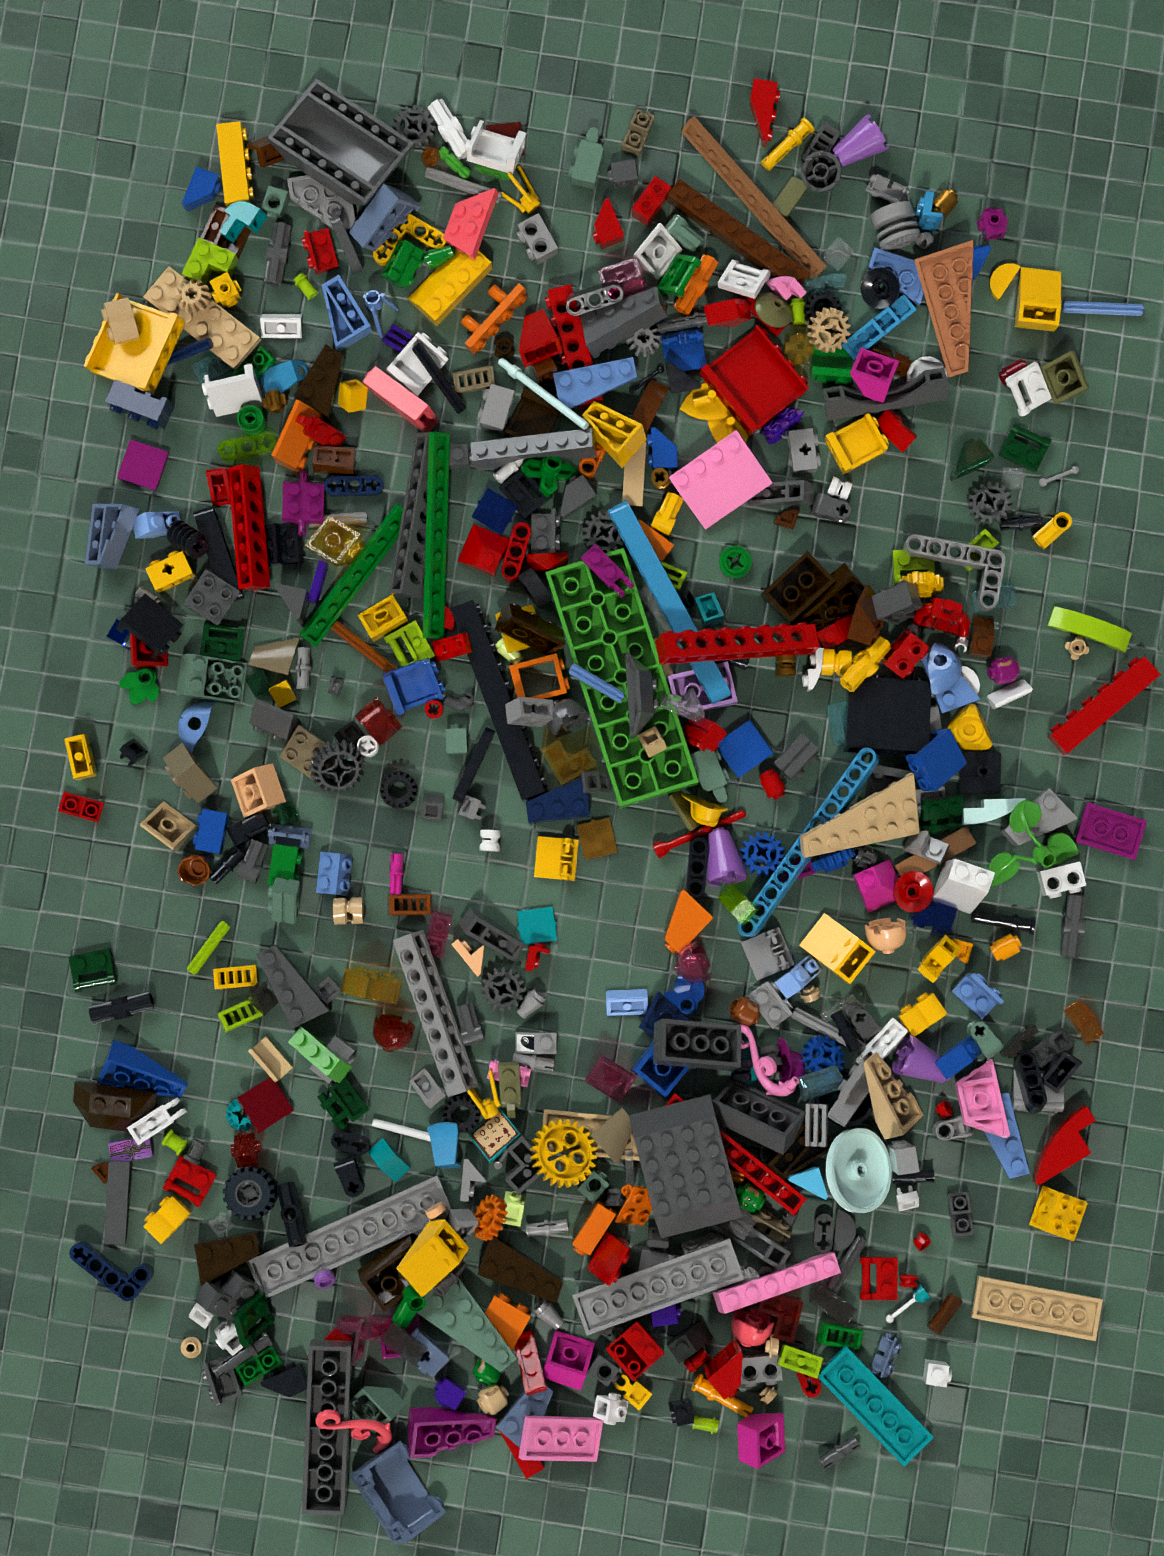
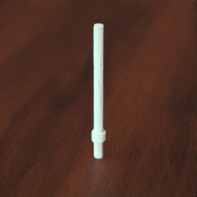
[498,358,589,430]

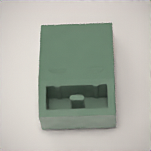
[176,653,247,704]

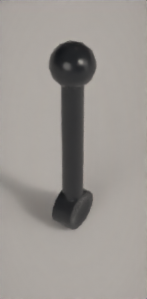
[629,366,664,394]

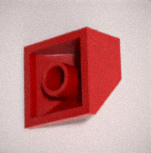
[457,524,510,577]

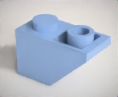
[133,511,181,539]
[775,954,822,999]

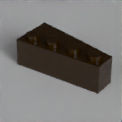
[477,1236,563,1303]

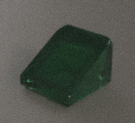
[246,669,273,698]

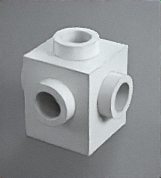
[214,1319,243,1356]
[593,1392,629,1425]

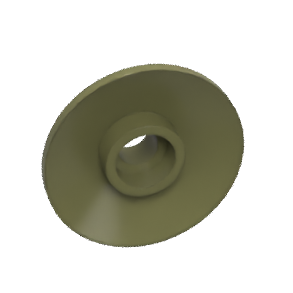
[755,292,792,328]

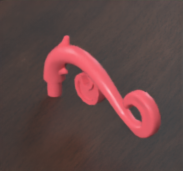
[315,1409,392,1454]

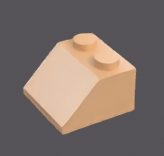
[231,763,286,818]

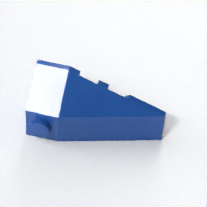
[97,1040,188,1098]

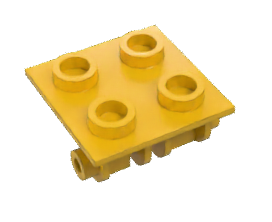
[534,836,579,881]

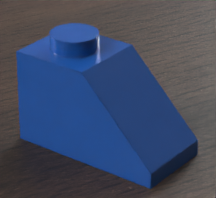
[182,167,223,211]
[934,1036,982,1080]

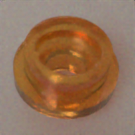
[421,148,440,168]

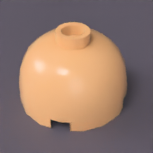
[865,918,907,954]

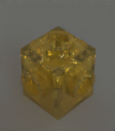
[784,333,814,364]

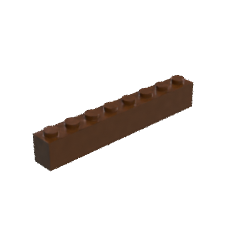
[667,178,811,287]

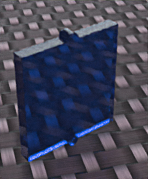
[472,488,518,535]

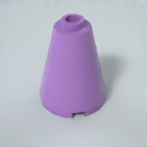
[832,113,890,167]
[707,827,748,886]
[892,1035,951,1083]

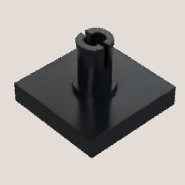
[958,752,1001,794]

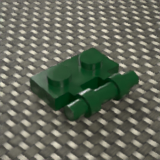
[920,794,963,835]
[317,1076,370,1130]

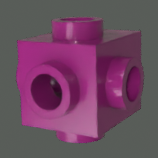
[977,207,1008,241]

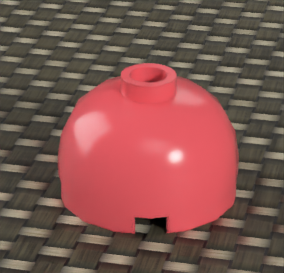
[731,1307,774,1347]

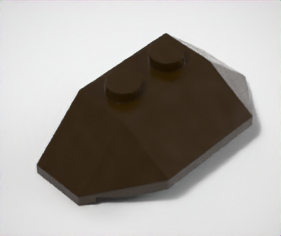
[73,1081,157,1132]

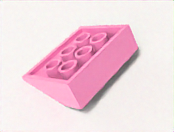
[669,430,773,530]

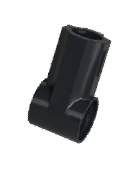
[226,812,271,847]

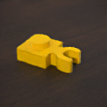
[614,1373,652,1411]

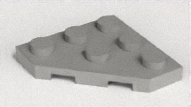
[287,175,356,231]

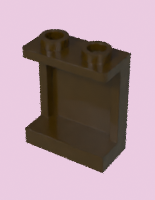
[504,388,560,438]

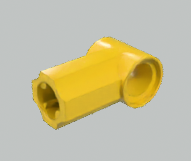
[651,492,684,536]
[1032,512,1072,550]

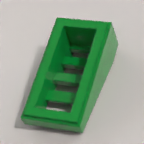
[816,1321,864,1351]

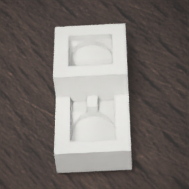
[189,1303,214,1329]

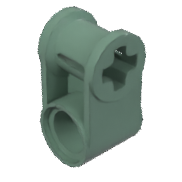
[966,1021,1004,1061]

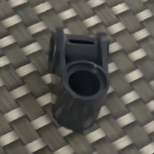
[333,1155,365,1197]

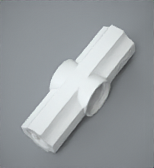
[427,99,467,160]

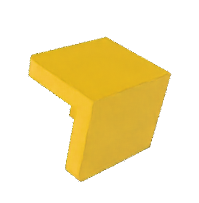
[338,379,368,413]

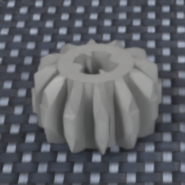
[626,326,661,357]

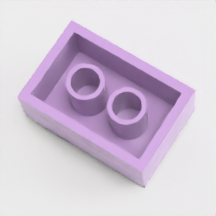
[667,661,738,718]

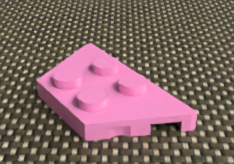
[955,1059,1010,1138]

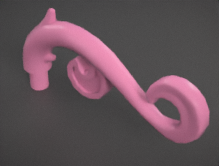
[739,1024,800,1097]

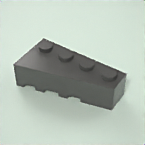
[580,287,667,359]
[256,945,331,1029]

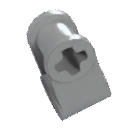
[932,1115,975,1141]

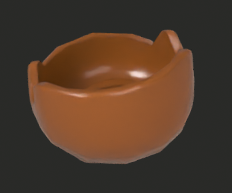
[177,854,211,886]

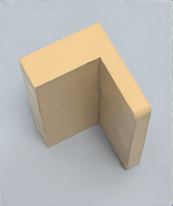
[248,1036,294,1082]

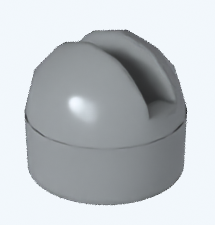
[916,231,934,249]

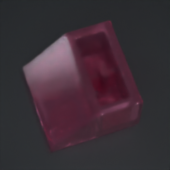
[598,257,648,298]

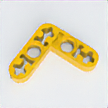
[373,214,447,266]

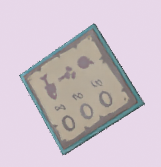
[468,1107,521,1163]

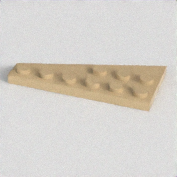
[800,772,920,858]

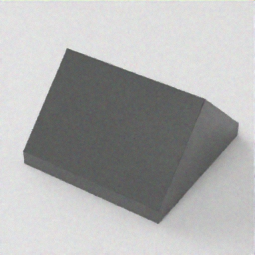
[274,583,310,626]

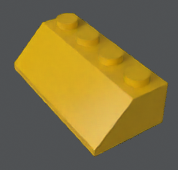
[407,249,492,327]

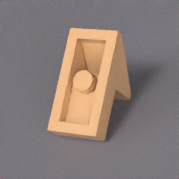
[452,939,485,977]

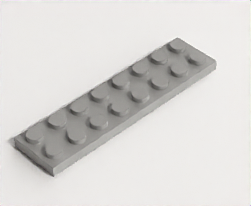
[572,1238,745,1336]

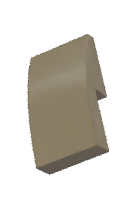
[621,109,655,156]

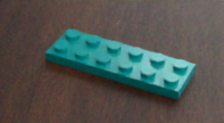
[818,1345,934,1467]

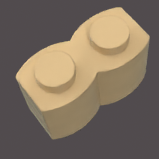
[101,297,139,345]

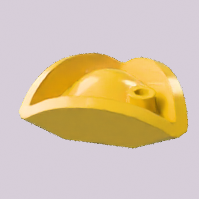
[946,703,992,751]

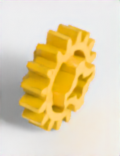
[899,571,944,598]

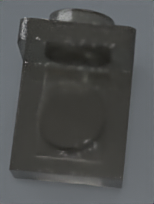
[247,981,278,1016]

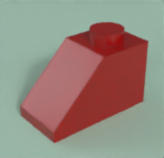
[592,198,624,250]
[703,298,752,327]

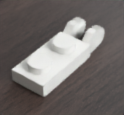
[856,1018,909,1064]
[127,1097,187,1145]

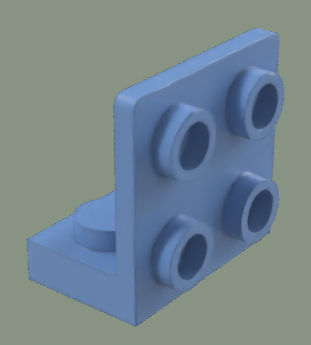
[951,973,1004,1019]

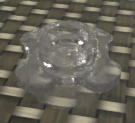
[208,1212,234,1237]

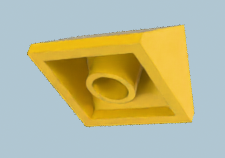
[358,594,409,642]

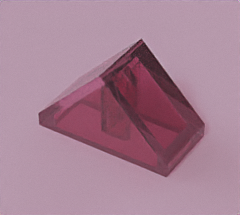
[364,1314,401,1341]

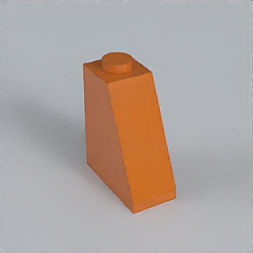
[664,889,713,954]
[572,1200,616,1256]

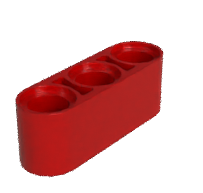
[501,522,531,583]

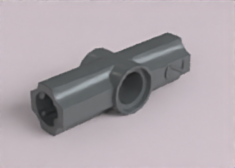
[264,222,292,287]
[1060,894,1086,958]

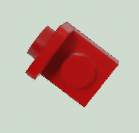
[525,942,550,971]

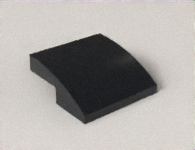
[265,522,304,566]

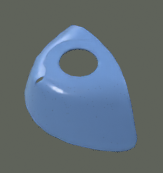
[928,643,962,694]
[177,700,216,753]

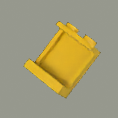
[824,413,889,475]

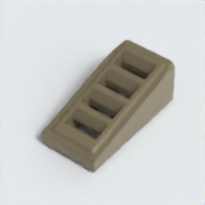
[453,366,495,394]

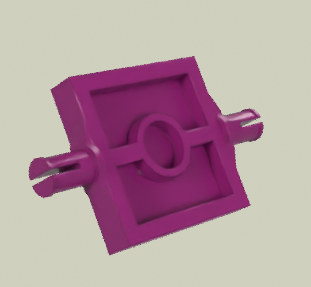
[282,470,324,536]

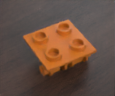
[615,1184,652,1226]

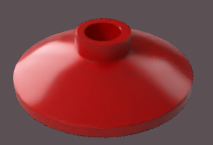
[893,871,933,912]

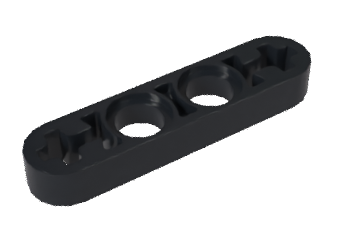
[452,727,496,803]

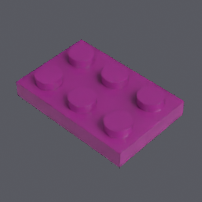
[1074,802,1147,860]

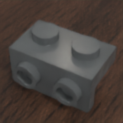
[202,1354,243,1406]

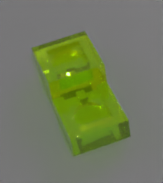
[718,883,758,925]

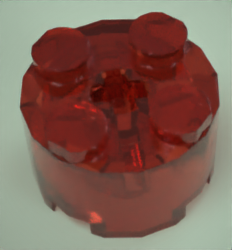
[355,697,403,745]

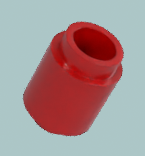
[759,768,786,800]

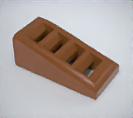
[387,894,431,916]

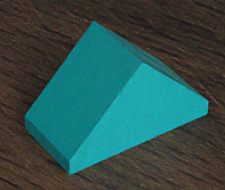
[695,592,725,628]
[368,1138,411,1182]

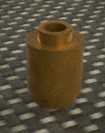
[931,189,958,218]

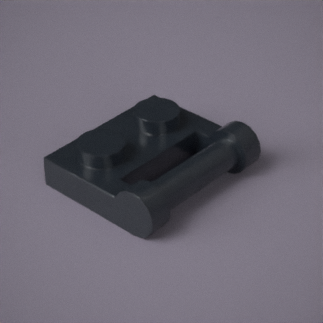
[499,469,553,519]

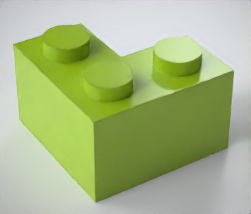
[182,237,239,285]

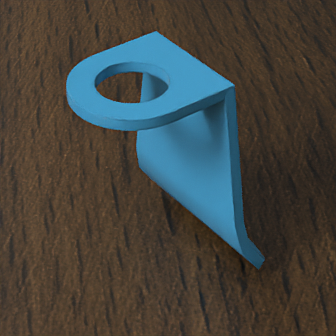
[260,360,309,394]
[427,1122,462,1169]

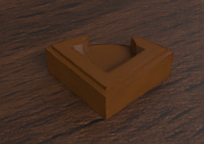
[774,509,800,530]
[91,1163,108,1184]

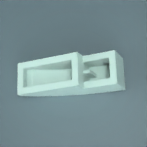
[961,798,1026,826]

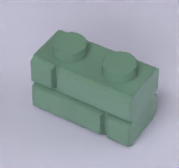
[268,878,300,924]

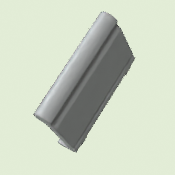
[1012,1069,1064,1113]

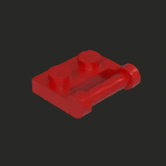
[162,1155,218,1208]
[860,1256,898,1300]

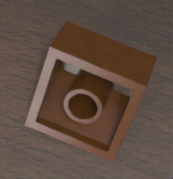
[847,585,885,646]

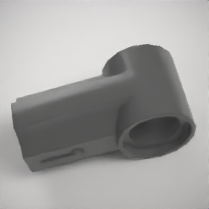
[236,839,269,884]
[455,1002,485,1047]

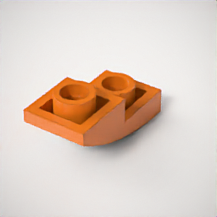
[638,519,674,561]

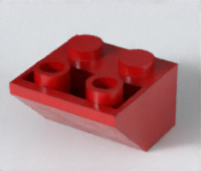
[605,1318,665,1381]

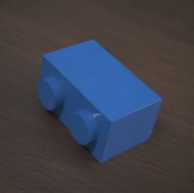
[193,809,230,855]

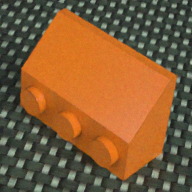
[271,399,323,473]

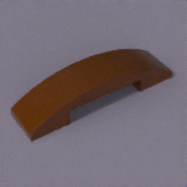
[631,379,669,436]

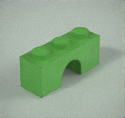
[288,1026,352,1083]

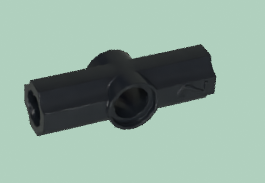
[89,992,154,1024]
[276,1181,308,1248]

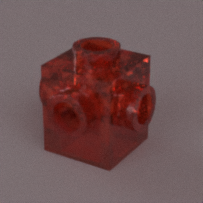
[231,1133,262,1168]

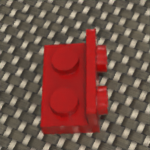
[301,228,339,274]

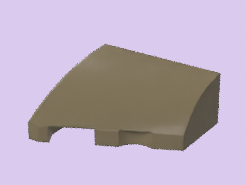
[248,638,300,676]
[591,1107,632,1165]

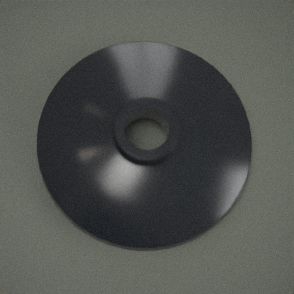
[860,268,900,309]

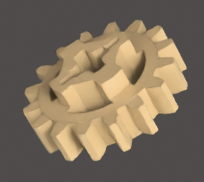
[807,307,851,353]

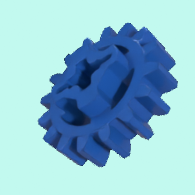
[740,832,785,877]
[811,848,856,873]
[801,1035,846,1081]

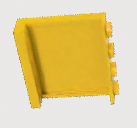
[84,293,186,395]

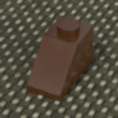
[530,357,557,386]
[967,616,994,659]

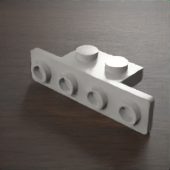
[827,1056,870,1127]

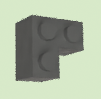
[871,580,922,625]
[504,1133,543,1195]
[196,1269,259,1321]

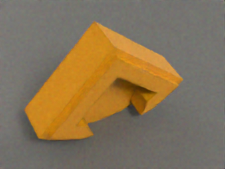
[952,938,973,964]

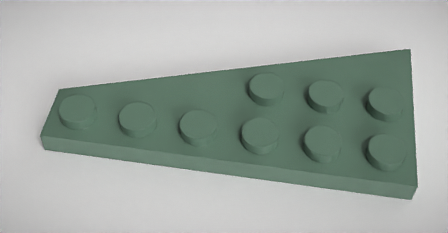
[400,1276,519,1373]

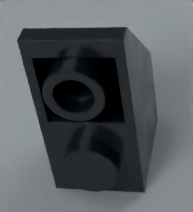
[260,1361,307,1397]

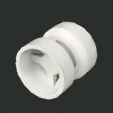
[827,477,853,502]
[357,735,379,757]
[480,830,501,852]

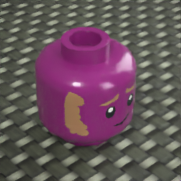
[987,656,1020,685]

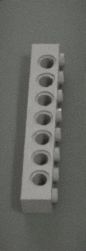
[393,930,478,1097]

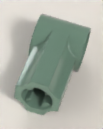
[664,214,704,254]

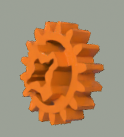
[473,1195,508,1241]

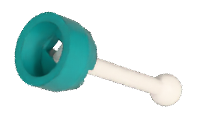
[886,1284,931,1323]

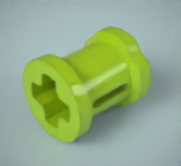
[161,1129,189,1156]

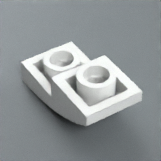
[802,648,824,692]

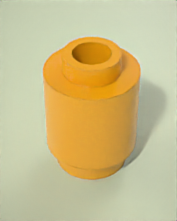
[989,933,1022,961]

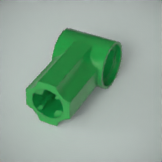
[392,1285,426,1329]

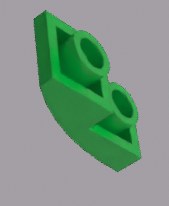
[231,345,277,380]
[235,1346,282,1386]

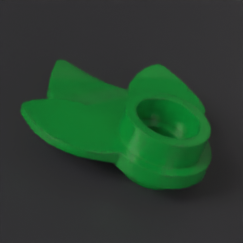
[119,667,159,705]

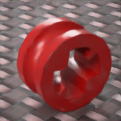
[425,700,443,719]
[899,1274,918,1287]

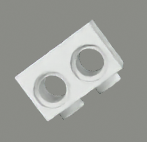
[1036,862,1087,899]

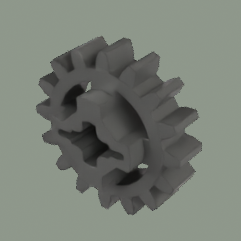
[392,105,436,151]
[968,481,1013,526]
[582,511,624,553]
[480,967,525,1012]

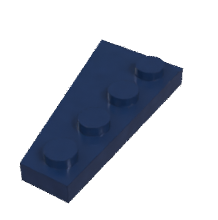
[638,991,691,1036]

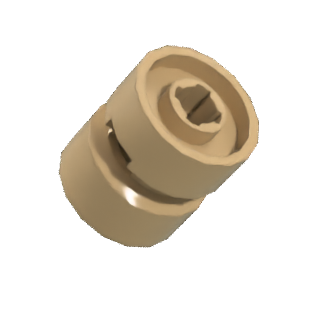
[333,897,365,925]

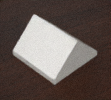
[633,223,683,280]

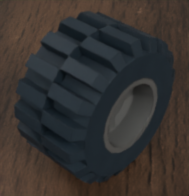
[223,1166,278,1220]

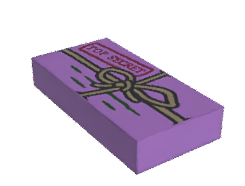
[108,1138,154,1161]

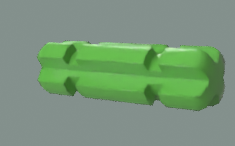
[437,146,471,180]

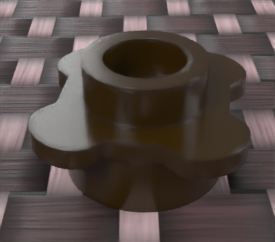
[494,337,514,358]

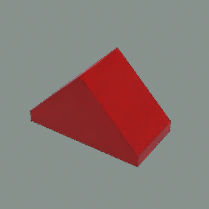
[206,468,231,506]

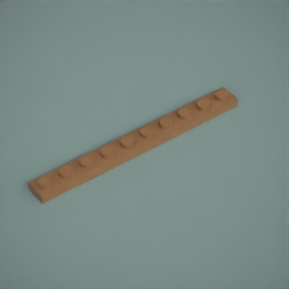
[681,116,827,281]

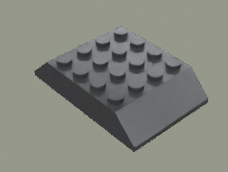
[267,78,414,205]
[629,1094,743,1238]

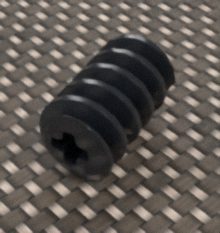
[167,520,209,559]

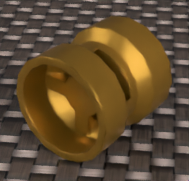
[775,655,796,677]

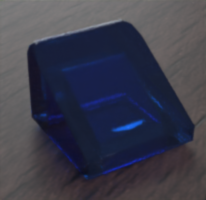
[106,619,130,647]

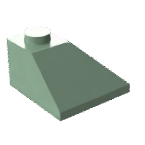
[351,1386,406,1434]

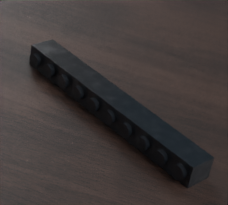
[450,600,548,801]

